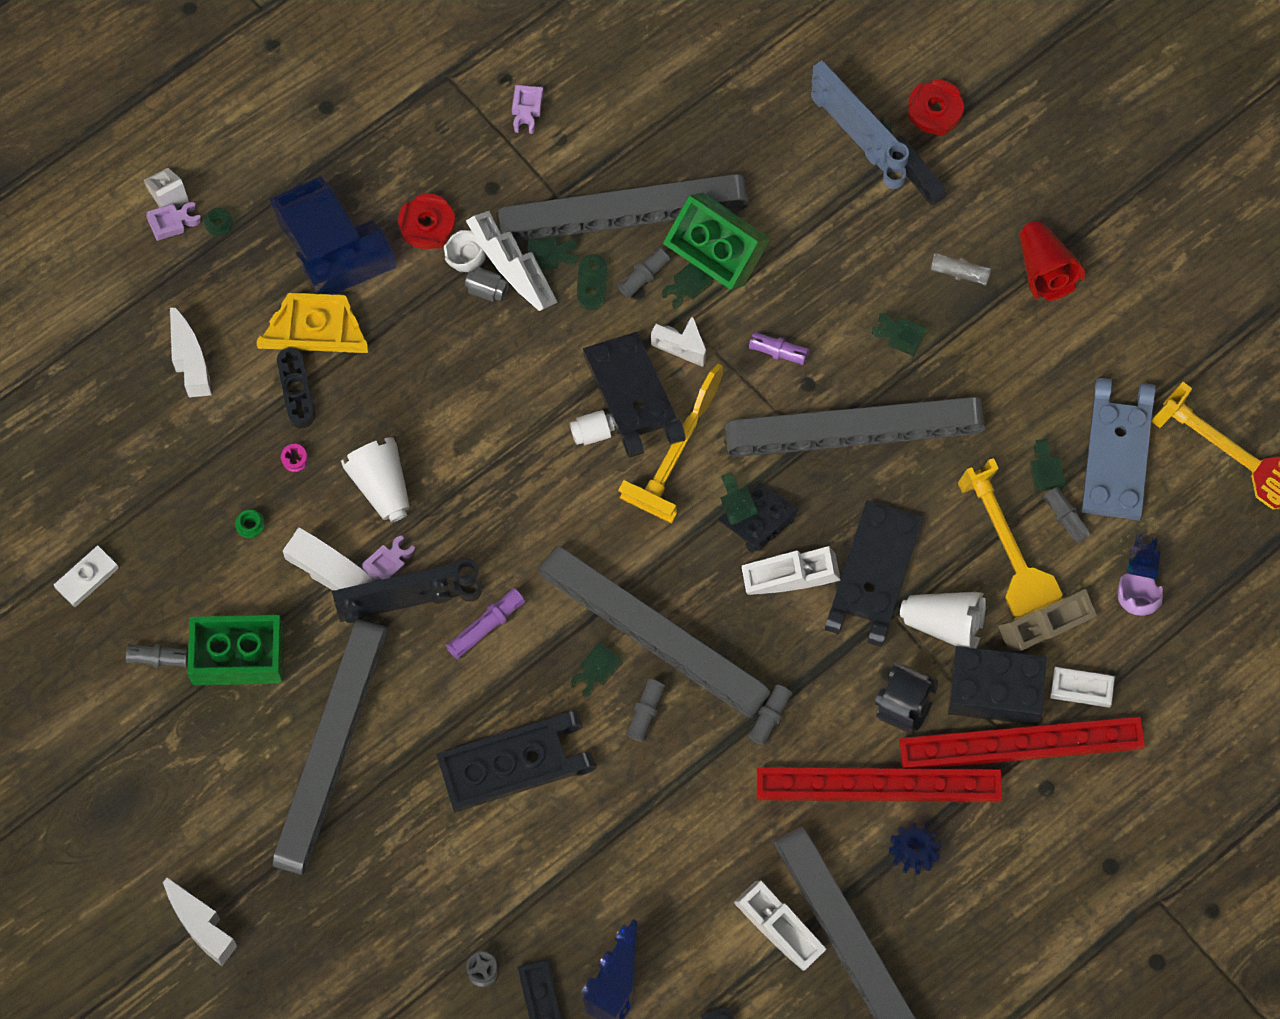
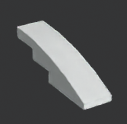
[466,211,558,311]

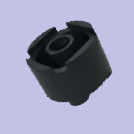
[875,663,938,735]

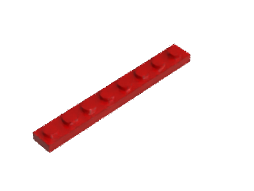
[899,717,1145,769]
[757,767,1002,802]

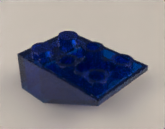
[270,176,360,262]
[582,919,638,1019]

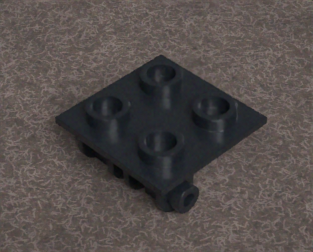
[718,483,798,553]

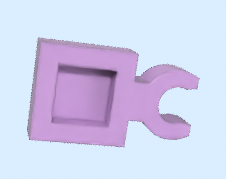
[512,85,543,134]
[147,202,201,241]
[362,536,415,581]

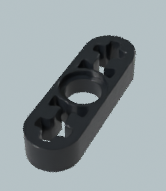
[892,135,946,205]
[277,348,315,428]

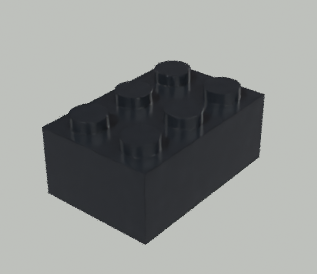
[948,646,1047,725]

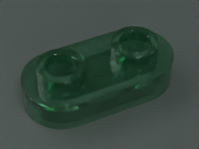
[577,254,608,310]

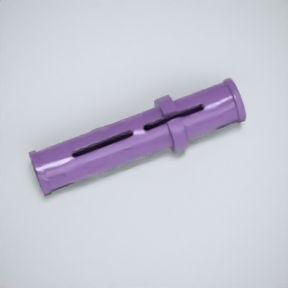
[445,588,525,660]

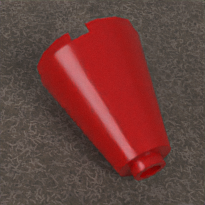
[1019,221,1085,301]

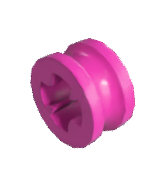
[281,444,308,472]

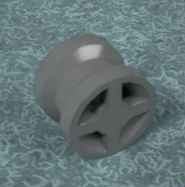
[466,951,499,988]

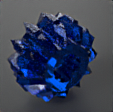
[889,822,941,875]

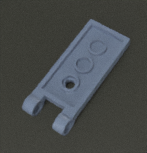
[811,60,909,189]
[1081,377,1155,521]

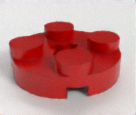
[908,80,964,136]
[398,194,456,249]

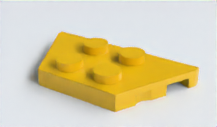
[257,293,368,353]

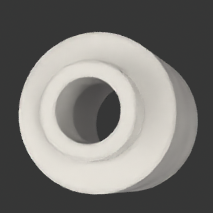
[570,410,615,446]

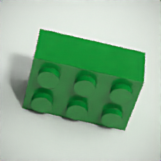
[663,192,771,290]
[187,615,284,685]

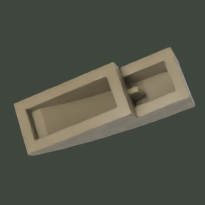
[998,589,1097,653]

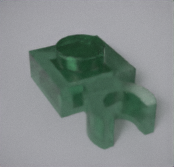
[528,238,577,269]
[662,263,714,309]
[872,313,927,356]
[571,642,622,698]

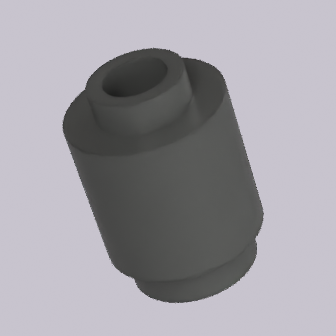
[465,267,509,302]

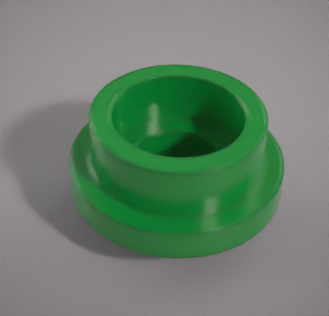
[235,510,265,539]

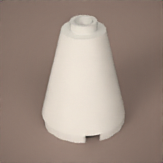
[341,437,410,523]
[900,592,986,648]

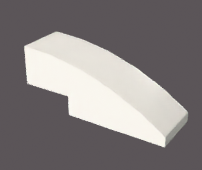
[170,308,212,397]
[283,528,376,590]
[742,546,840,595]
[163,878,237,966]
[733,881,826,971]

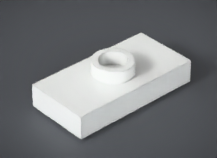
[54,545,119,607]
[1050,667,1115,708]

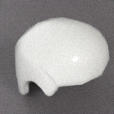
[444,230,487,272]

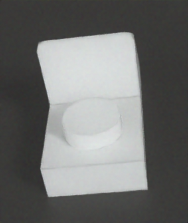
[651,317,706,367]

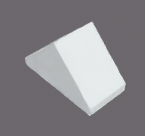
[143,168,189,209]

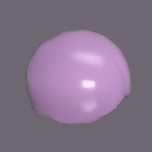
[1117,571,1163,616]

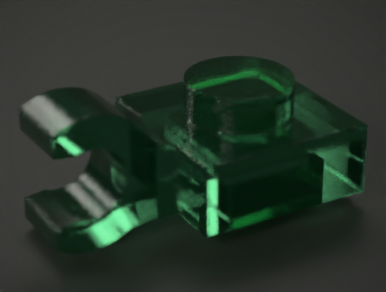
[1030,439,1065,492]
[720,472,758,525]

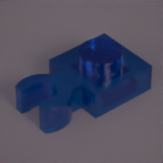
[1126,534,1160,579]

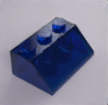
[295,220,396,295]

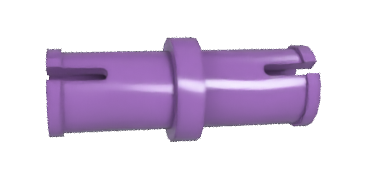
[749,331,809,366]

